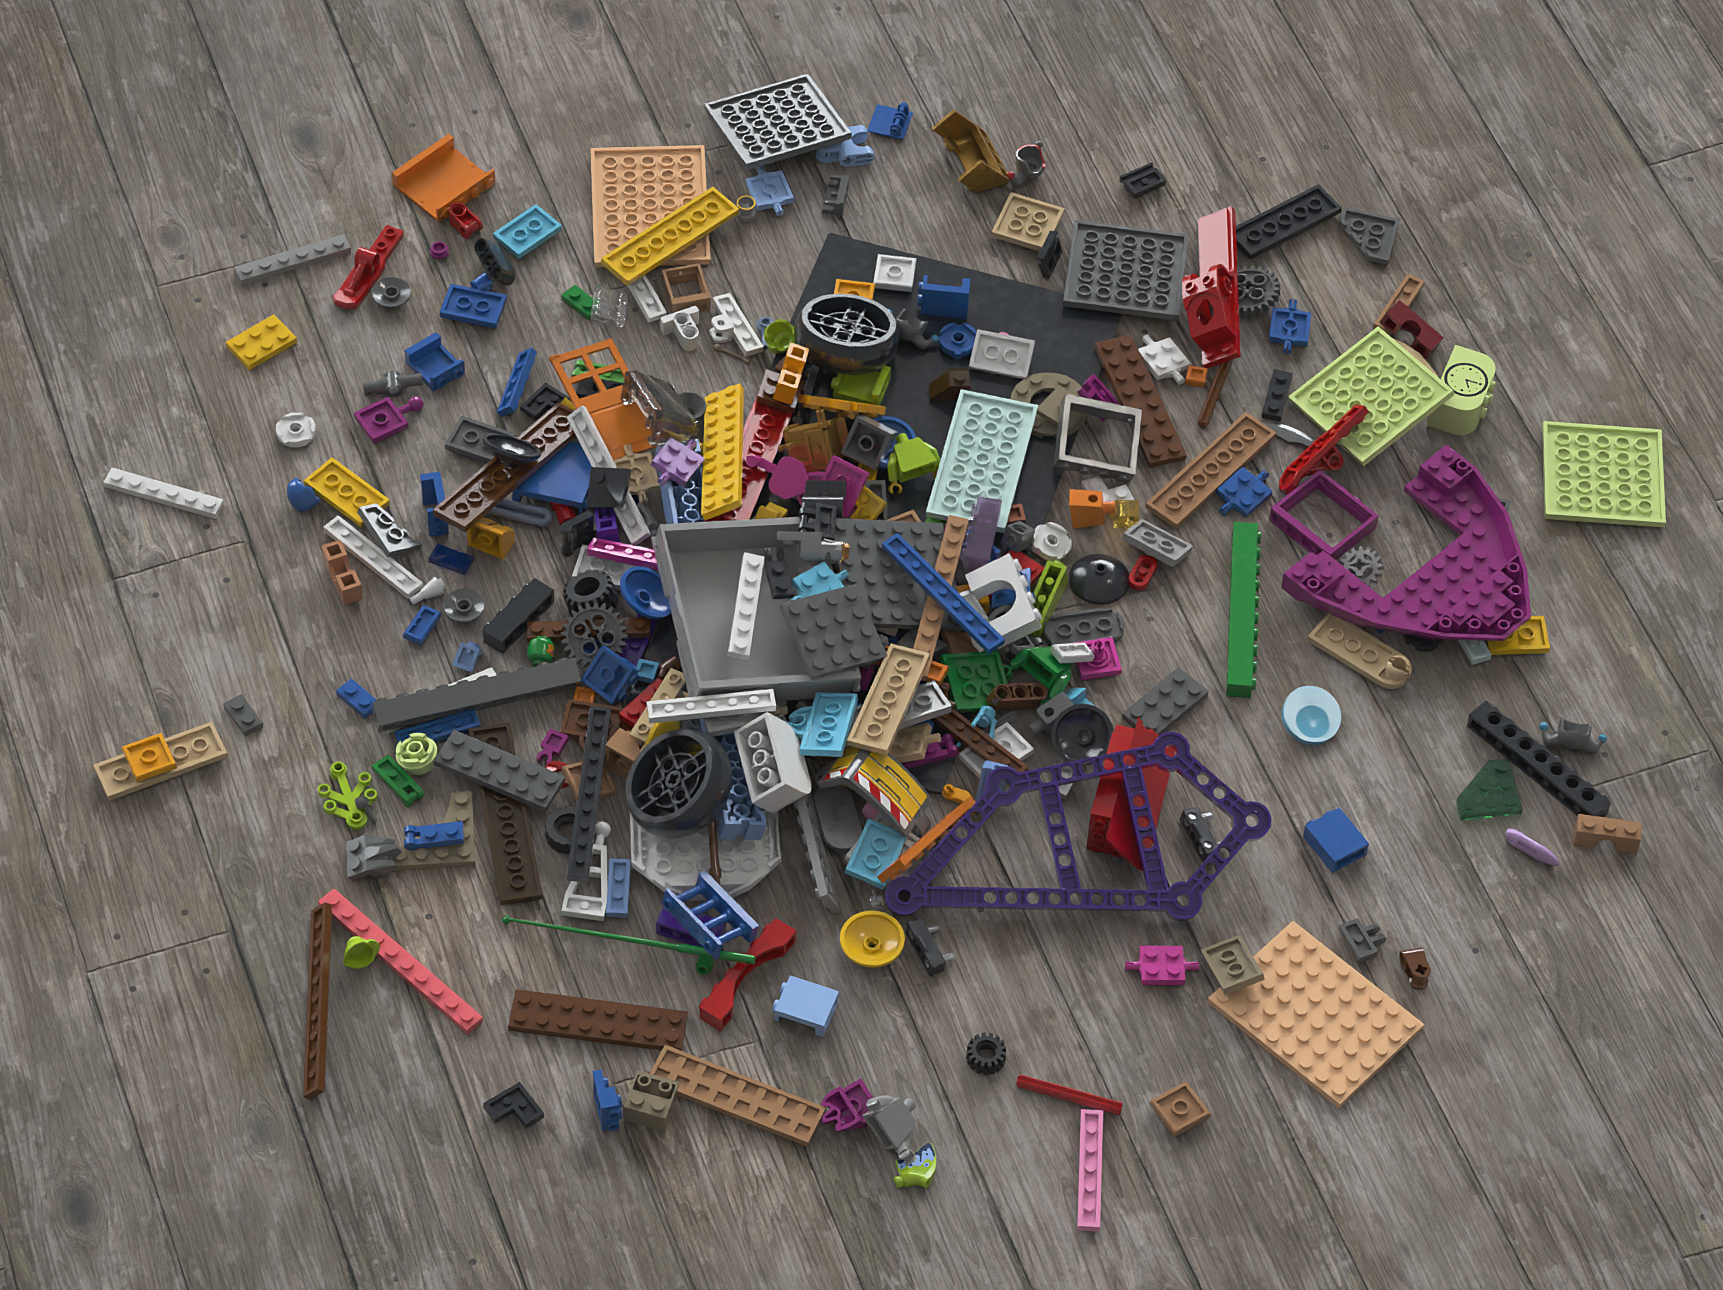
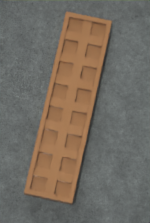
[650,1045,826,1147]

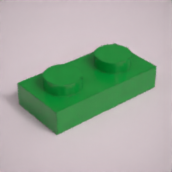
[561,285,602,321]

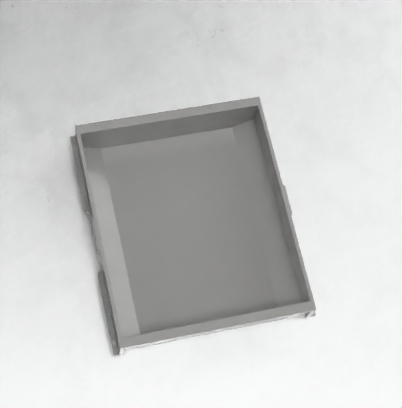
[651,517,861,701]

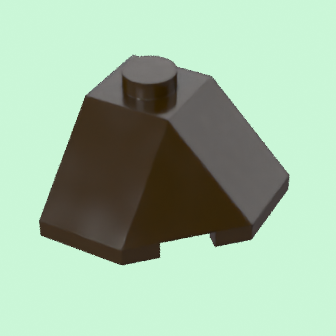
[929,368,970,402]

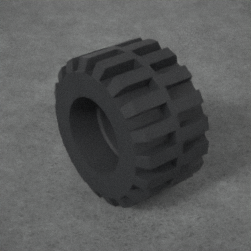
[563,570,619,619]

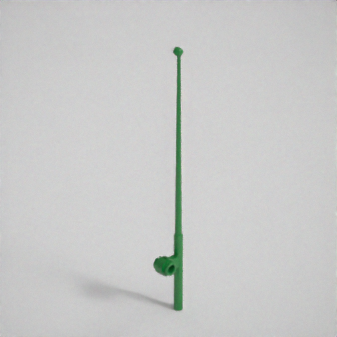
[502,915,756,975]

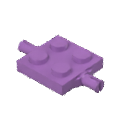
[650,437,705,487]

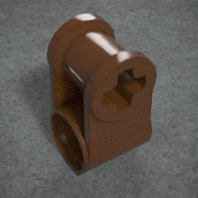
[1399,947,1431,990]

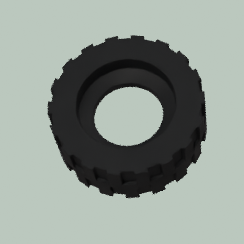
[545,806,576,855]

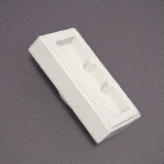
[1050,643,1095,663]

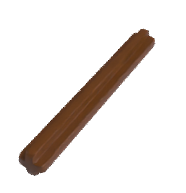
[1197,359,1234,428]

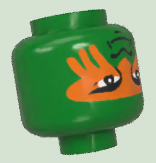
[526,636,555,667]

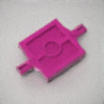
[1125,946,1199,985]

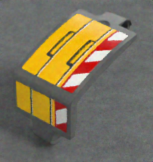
[815,746,932,838]

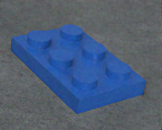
[440,284,507,329]

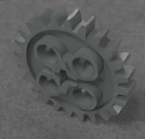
[1237,265,1281,318]
[561,602,628,668]

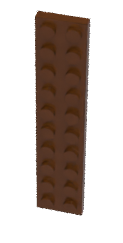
[433,402,576,532]

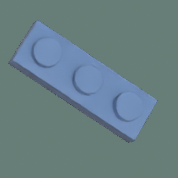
[606,859,631,918]

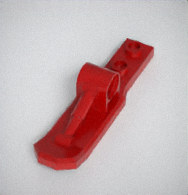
[332,225,404,309]
[1279,404,1369,494]

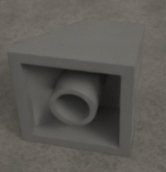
[840,415,898,470]

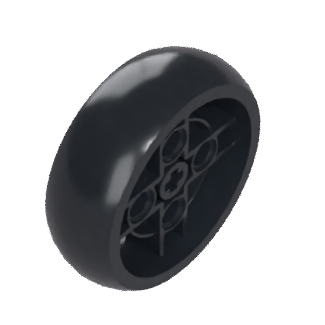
[794,294,900,375]
[626,729,732,839]

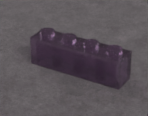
[961,496,1002,571]

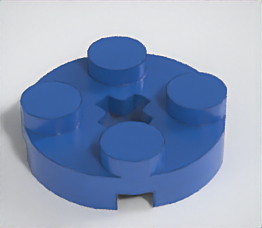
[939,322,977,359]

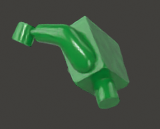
[1003,646,1072,707]

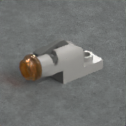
[777,531,849,566]

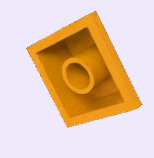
[467,517,515,560]

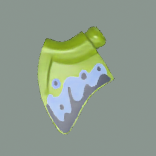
[894,1142,937,1188]

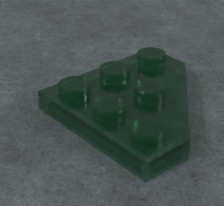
[1456,758,1523,820]

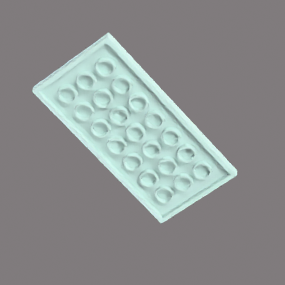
[926,389,1038,533]

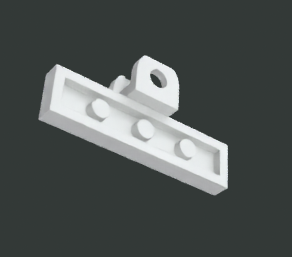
[709,293,764,357]

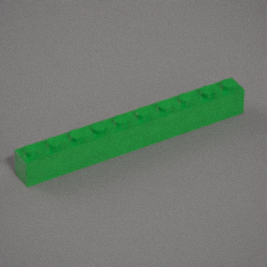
[1226,522,1261,698]

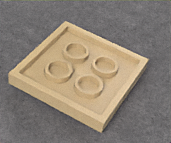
[991,192,1065,252]

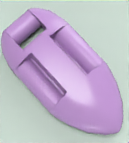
[1506,829,1559,865]

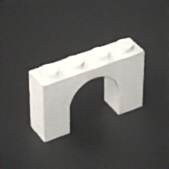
[965,554,1042,649]

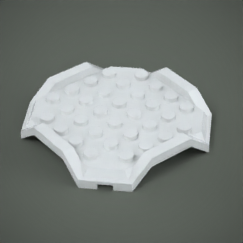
[630,808,781,901]

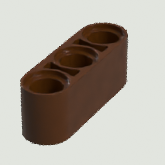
[986,683,1048,710]

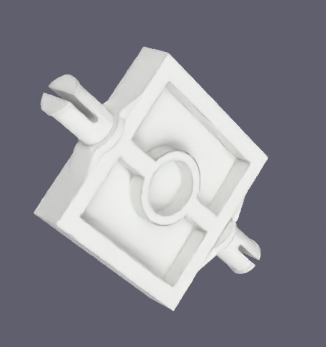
[1138,334,1191,385]

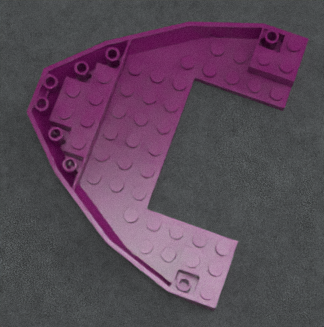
[1281,445,1531,641]

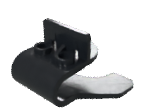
[802,480,852,519]

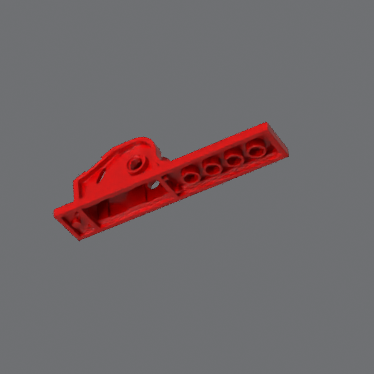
[1182,206,1240,369]

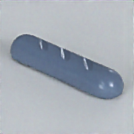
[487,498,552,527]

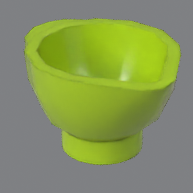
[343,936,380,969]

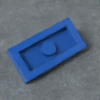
[336,678,376,719]

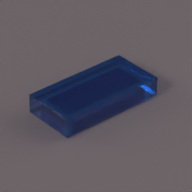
[428,543,474,575]

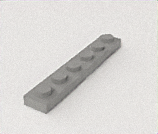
[234,234,351,285]

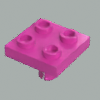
[1075,637,1122,680]

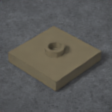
[1037,385,1085,433]

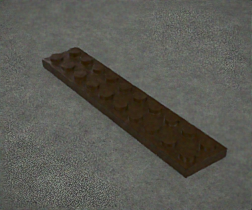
[468,722,543,906]

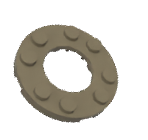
[1010,373,1088,438]

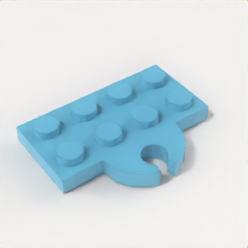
[787,692,858,757]

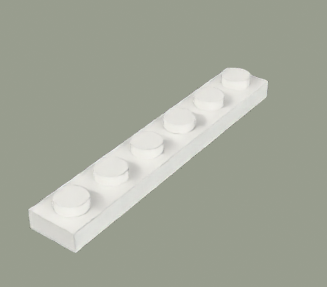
[104,468,224,519]
[323,516,423,599]
[727,552,764,660]
[647,689,776,723]

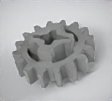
[1340,546,1384,588]

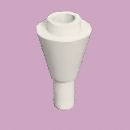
[409,577,446,605]

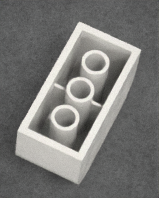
[734,712,812,813]

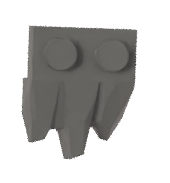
[346,835,403,881]

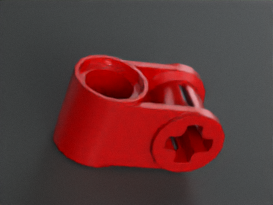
[449,203,483,239]

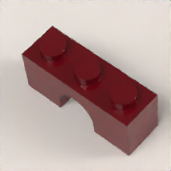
[1380,300,1444,359]

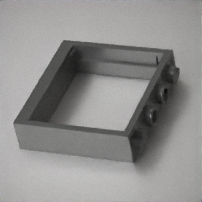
[1053,394,1142,482]

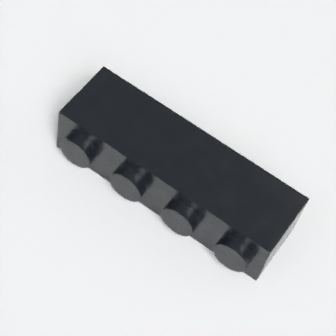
[483,578,554,654]

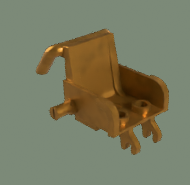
[778,409,860,473]

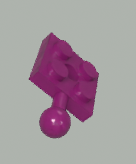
[354,396,424,444]

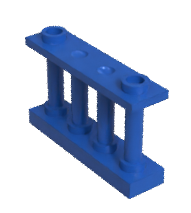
[662,870,759,960]

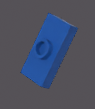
[403,605,442,646]

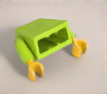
[887,433,941,495]

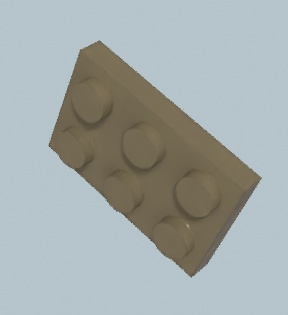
[1201,935,1265,995]

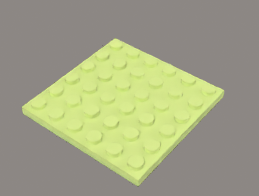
[1288,327,1455,466]
[1542,421,1666,528]

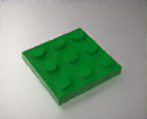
[939,651,1008,713]

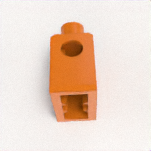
[1069,489,1116,529]

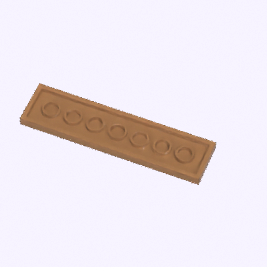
[1145,412,1276,529]

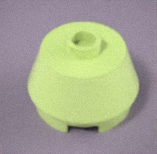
[396,733,437,775]

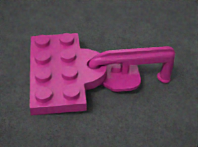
[746,455,870,518]

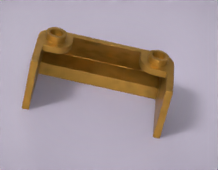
[931,109,1010,192]

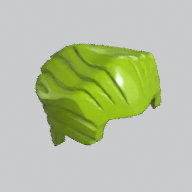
[764,319,796,355]

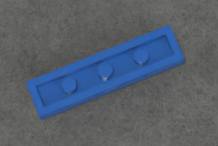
[497,347,537,417]
[394,709,481,744]

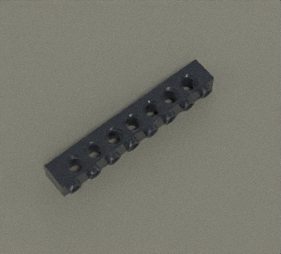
[1467,701,1611,817]

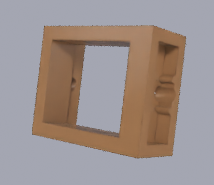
[662,263,711,313]

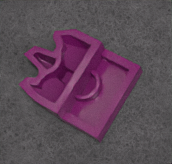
[821,1078,873,1132]

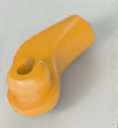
[942,784,975,815]

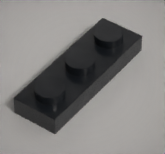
[1261,369,1293,422]

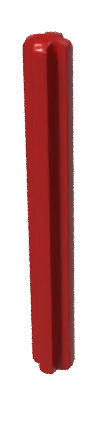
[1016,1074,1123,1115]

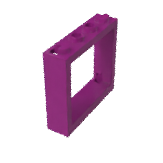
[1269,470,1379,560]

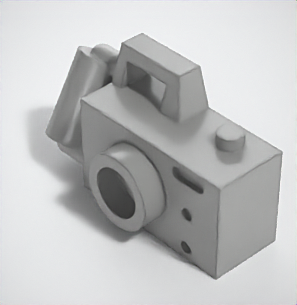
[636,503,660,538]

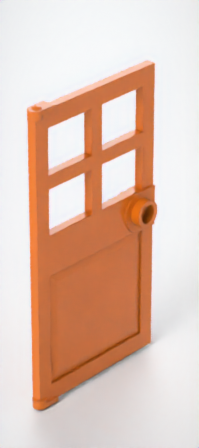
[548,338,665,460]

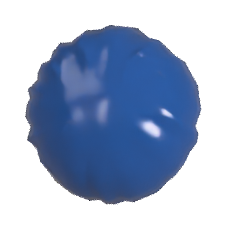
[287,478,320,512]

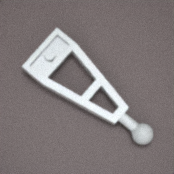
[561,822,611,921]

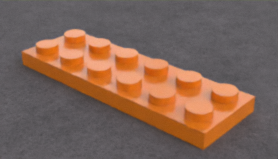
[877,796,976,883]

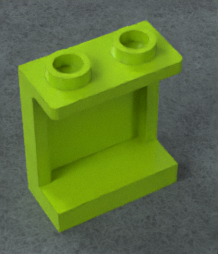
[831,366,891,406]

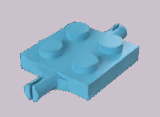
[790,562,849,601]

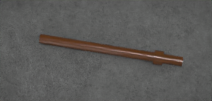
[708,818,722,885]

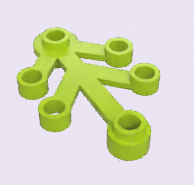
[318,761,377,830]

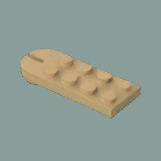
[1307,613,1412,689]

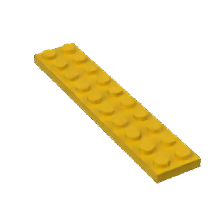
[701,383,744,520]

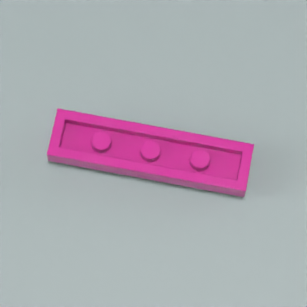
[587,538,658,570]

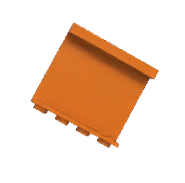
[392,134,495,222]

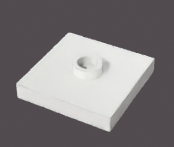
[874,254,916,292]

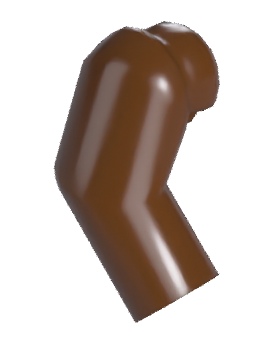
[657,656,682,680]

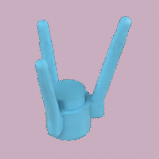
[956,706,998,748]

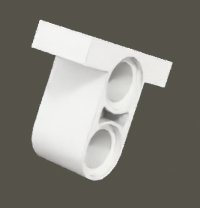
[660,306,699,351]

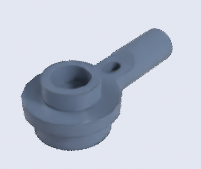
[756,317,774,350]

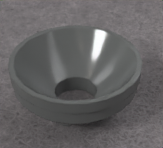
[670,392,706,424]

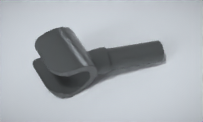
[355,796,377,823]

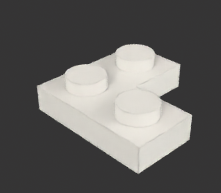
[1081,476,1134,509]

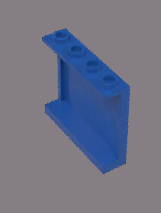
[512,441,592,515]

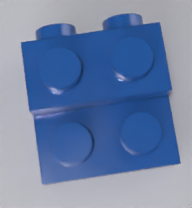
[581,646,640,704]
[593,1069,623,1131]

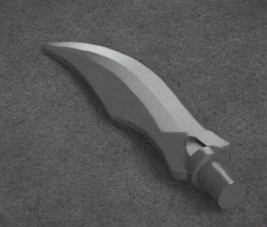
[1263,423,1316,448]

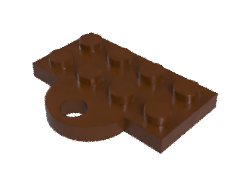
[560,699,643,760]

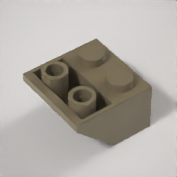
[623,1070,679,1132]

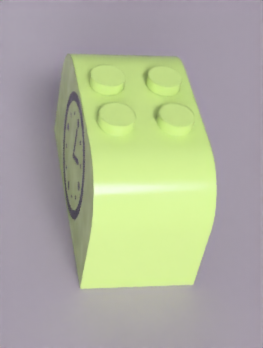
[1427,345,1496,435]

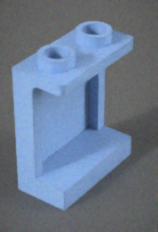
[772,975,839,1037]

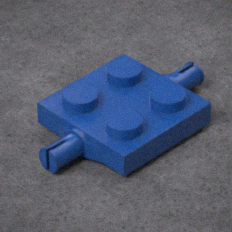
[1268,299,1311,354]
[1216,467,1273,518]

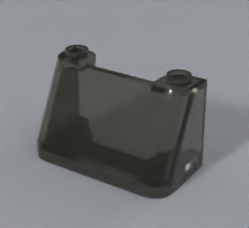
[620,370,699,446]

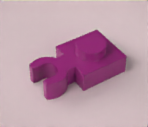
[536,728,570,765]

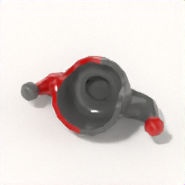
[1006,141,1045,187]

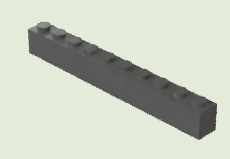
[371,658,581,732]

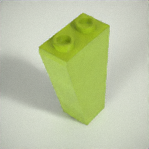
[1030,560,1069,638]

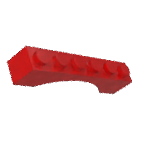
[698,918,797,1032]

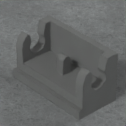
[822,175,849,216]

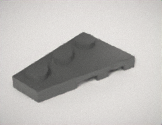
[357,503,423,557]

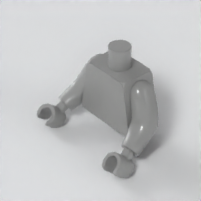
[863,1095,916,1166]

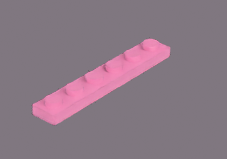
[1077,1109,1103,1232]

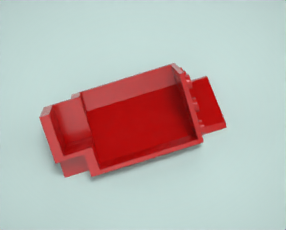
[1086,717,1175,871]

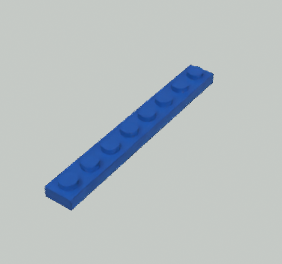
[882,533,1005,654]

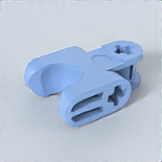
[816,125,875,167]

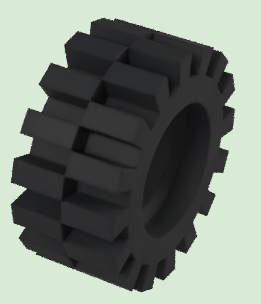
[966,1032,1006,1075]

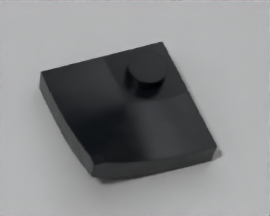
[587,467,631,508]

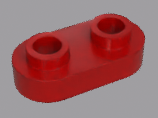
[1129,555,1157,591]

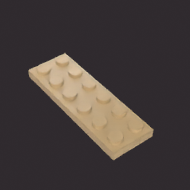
[847,644,930,755]
[93,722,228,801]

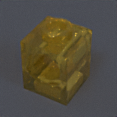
[1110,499,1139,528]

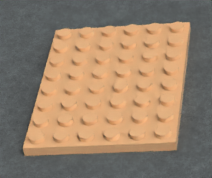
[591,145,710,268]
[1207,921,1424,1108]

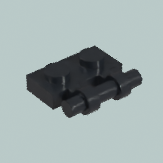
[798,502,837,541]

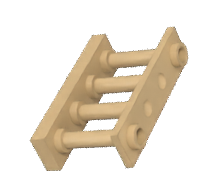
[629,668,689,752]

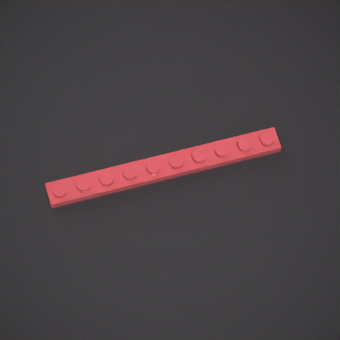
[318,889,483,1034]

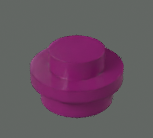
[430,241,449,259]

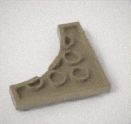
[392,791,476,871]

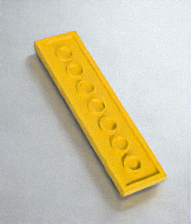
[601,187,739,286]

